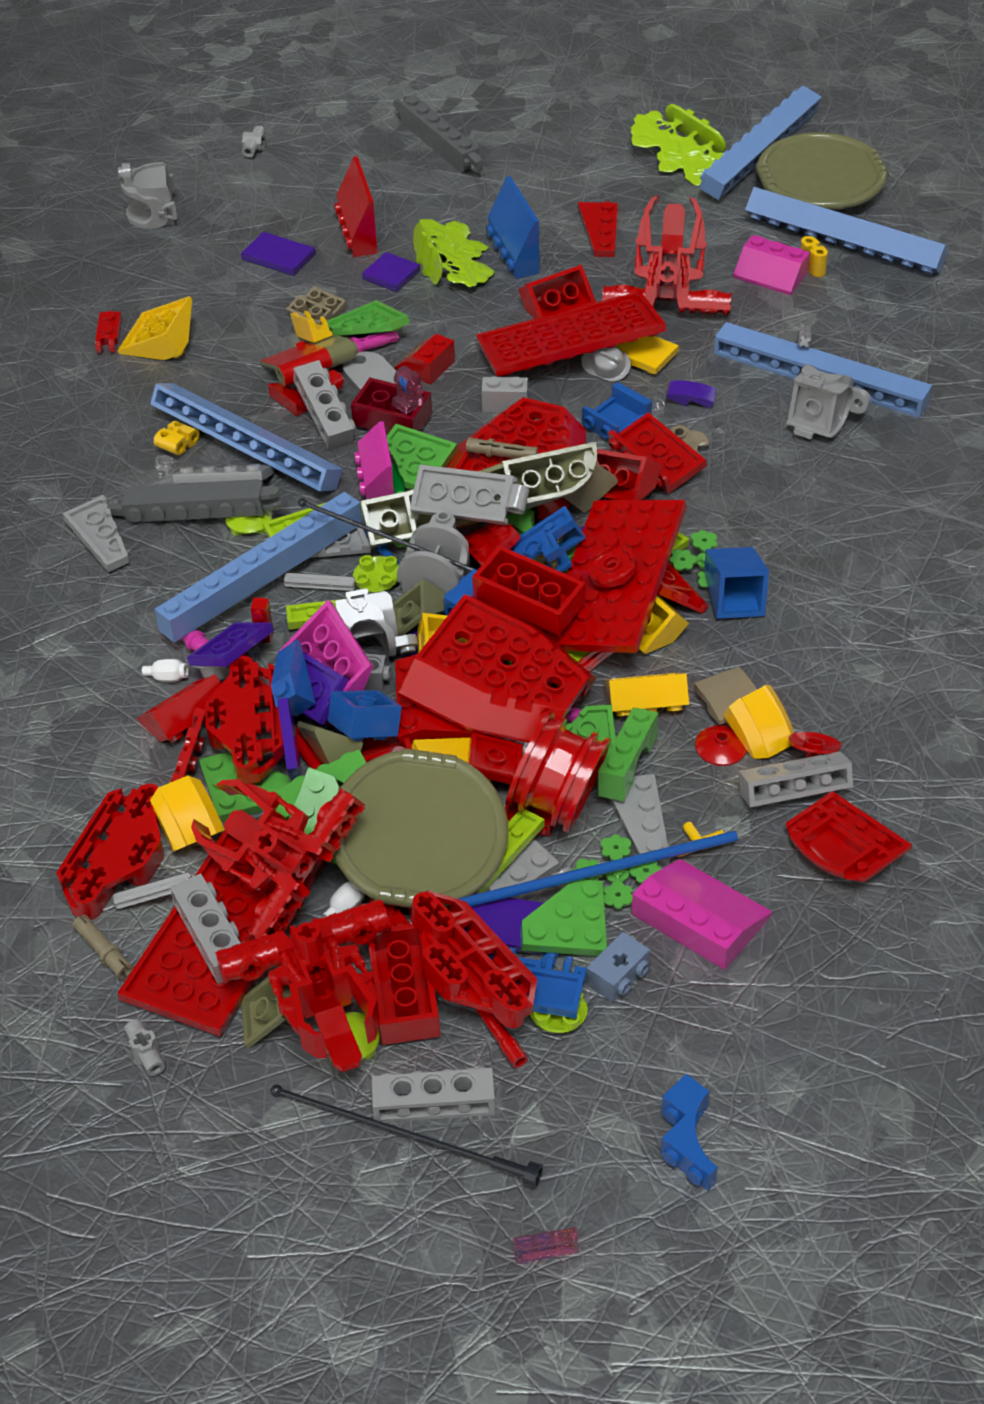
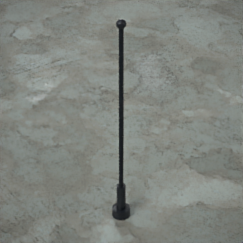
[298,498,479,572]
[270,1084,543,1189]

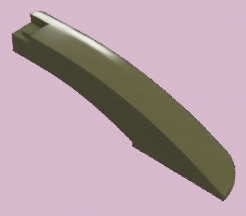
[361,442,597,548]

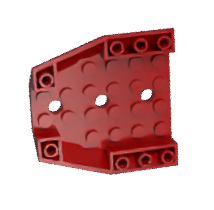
[445,397,586,521]
[398,594,596,743]

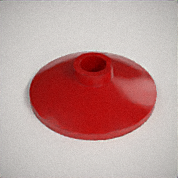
[695,725,747,766]
[788,732,842,757]

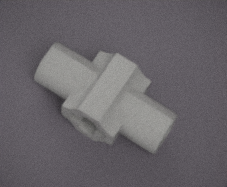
[242,126,266,157]
[124,1019,165,1076]

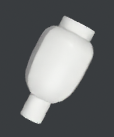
[142,659,189,682]
[323,881,364,917]

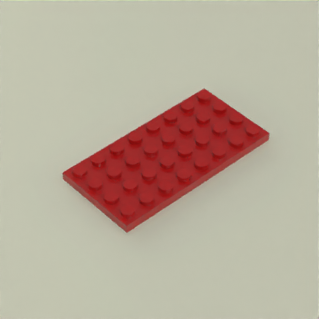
[475,291,666,377]
[545,500,687,653]
[117,830,325,1037]

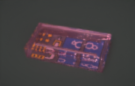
[513,1227,578,1264]

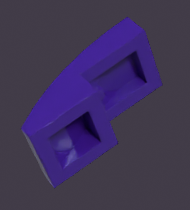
[666,380,717,408]

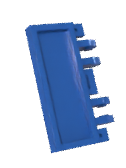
[489,947,587,1019]

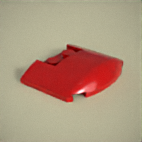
[786,791,912,882]

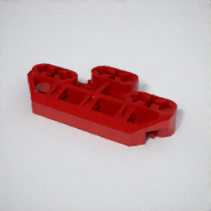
[205,656,285,784]
[56,783,164,920]
[411,890,537,1028]

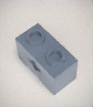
[586,932,651,1003]

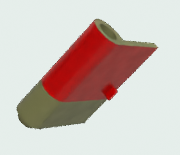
[260,335,358,387]

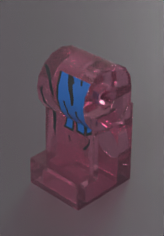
[392,366,423,414]

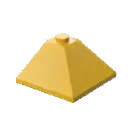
[117,296,192,360]

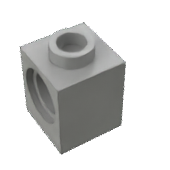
[364,654,391,691]

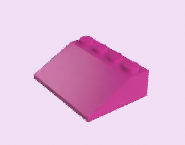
[277,600,373,728]
[632,859,772,970]

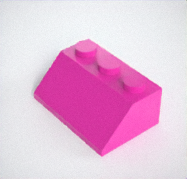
[733,235,810,295]
[354,421,394,500]

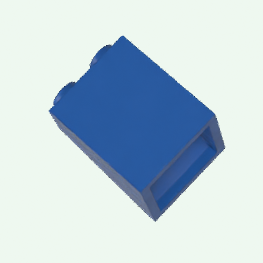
[704,547,769,619]

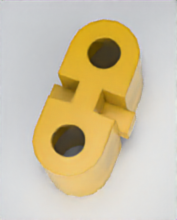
[801,236,828,277]
[154,421,200,455]

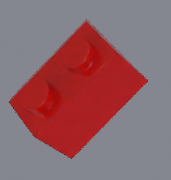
[394,334,455,385]

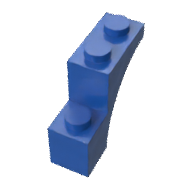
[661,1074,718,1191]

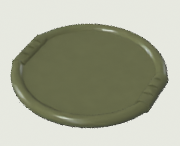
[755,132,889,211]
[333,748,509,908]

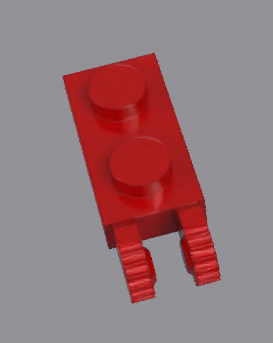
[95,311,122,353]

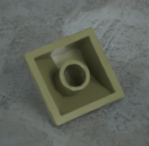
[393,579,445,636]
[297,721,363,764]
[241,977,291,1048]

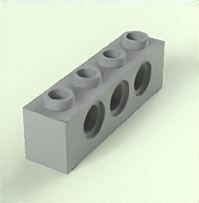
[294,360,356,450]
[738,751,853,807]
[170,874,242,984]
[372,1067,495,1123]

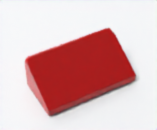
[268,383,308,416]

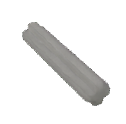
[798,323,811,348]
[284,573,356,591]
[113,872,192,909]

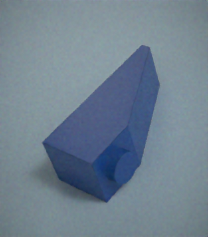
[271,640,316,717]

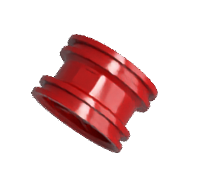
[505,711,611,834]

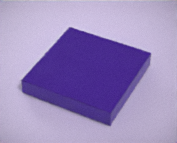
[362,252,420,292]

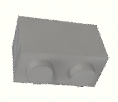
[482,376,528,413]

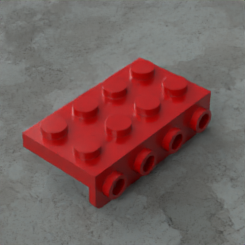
[608,412,707,494]

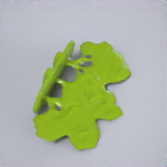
[631,104,726,186]
[413,219,495,287]

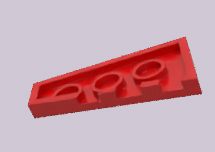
[578,201,618,257]
[170,707,206,783]

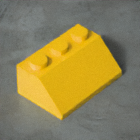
[639,595,689,654]
[604,672,689,716]

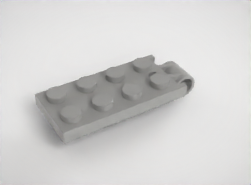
[409,465,529,525]

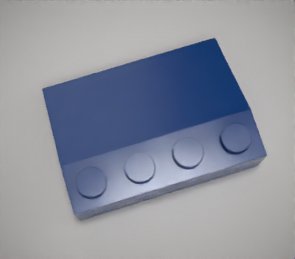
[486,176,539,279]

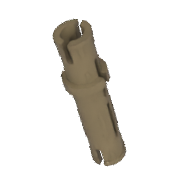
[466,437,538,459]
[73,915,134,980]

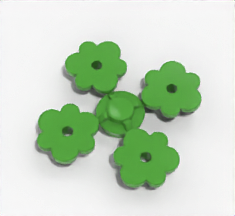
[669,530,717,588]
[573,834,662,909]

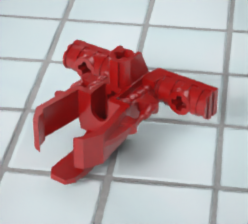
[602,195,732,315]
[191,779,365,939]
[215,899,392,1072]

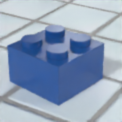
[328,690,402,741]

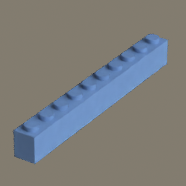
[699,85,822,200]
[745,187,949,274]
[714,322,932,418]
[150,383,343,491]
[155,492,362,642]

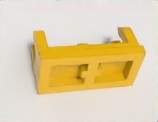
[290,311,333,343]

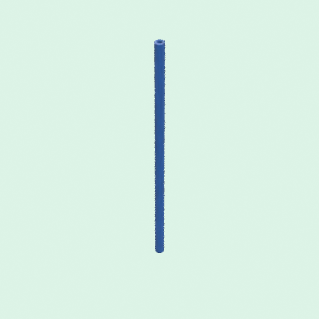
[449,831,738,907]

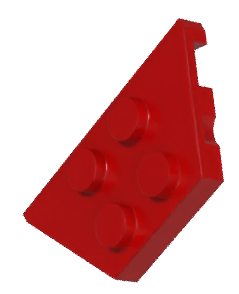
[465,523,521,566]
[657,561,709,614]

